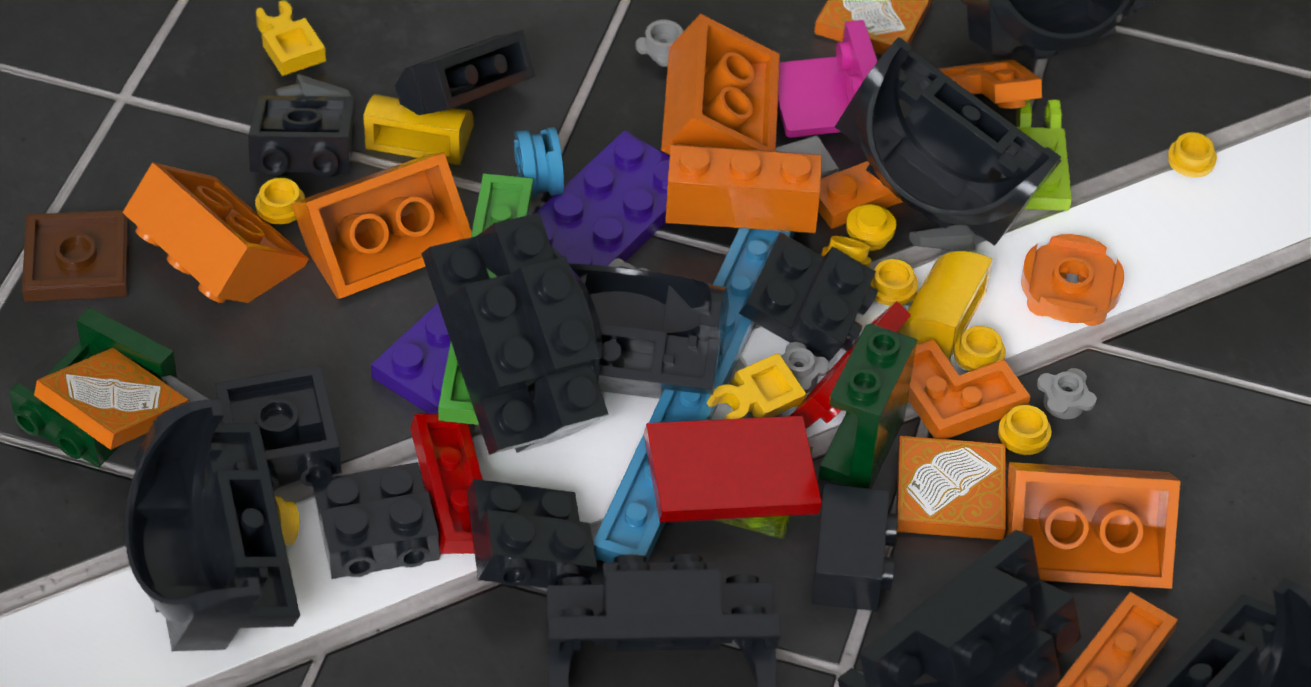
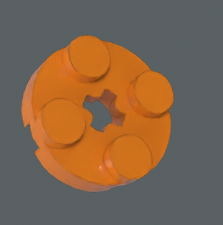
[1021,234,1124,326]

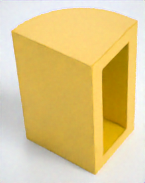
[363,94,474,165]
[898,251,993,361]

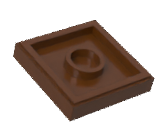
[22,210,129,302]

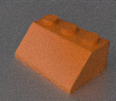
[661,14,780,155]
[665,144,822,233]
[291,153,472,299]
[122,162,309,303]
[1006,462,1180,589]

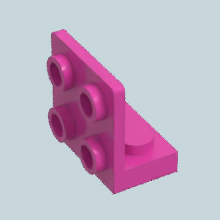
[777,20,878,138]

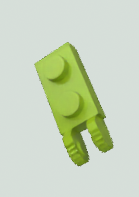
[1016,100,1072,211]

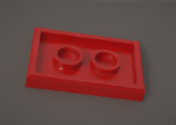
[644,416,822,523]

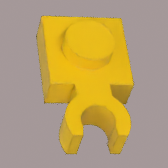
[256,0,326,76]
[707,353,807,419]

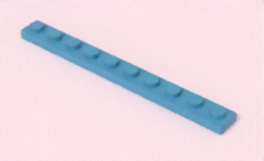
[593,228,796,563]

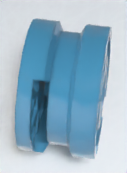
[514,127,564,199]

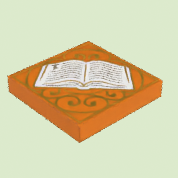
[814,0,933,55]
[34,348,189,450]
[896,436,1006,540]

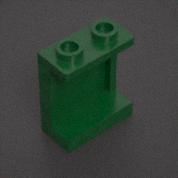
[9,307,177,468]
[818,324,917,489]

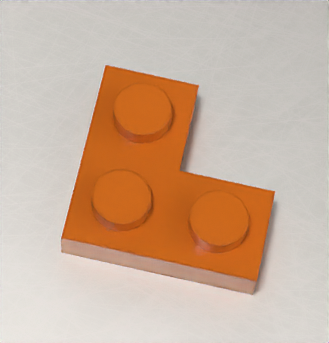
[938,59,1042,109]
[908,339,1030,439]

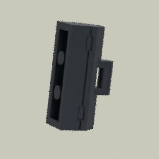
[395,30,535,115]

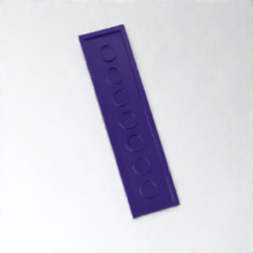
[371,131,670,414]

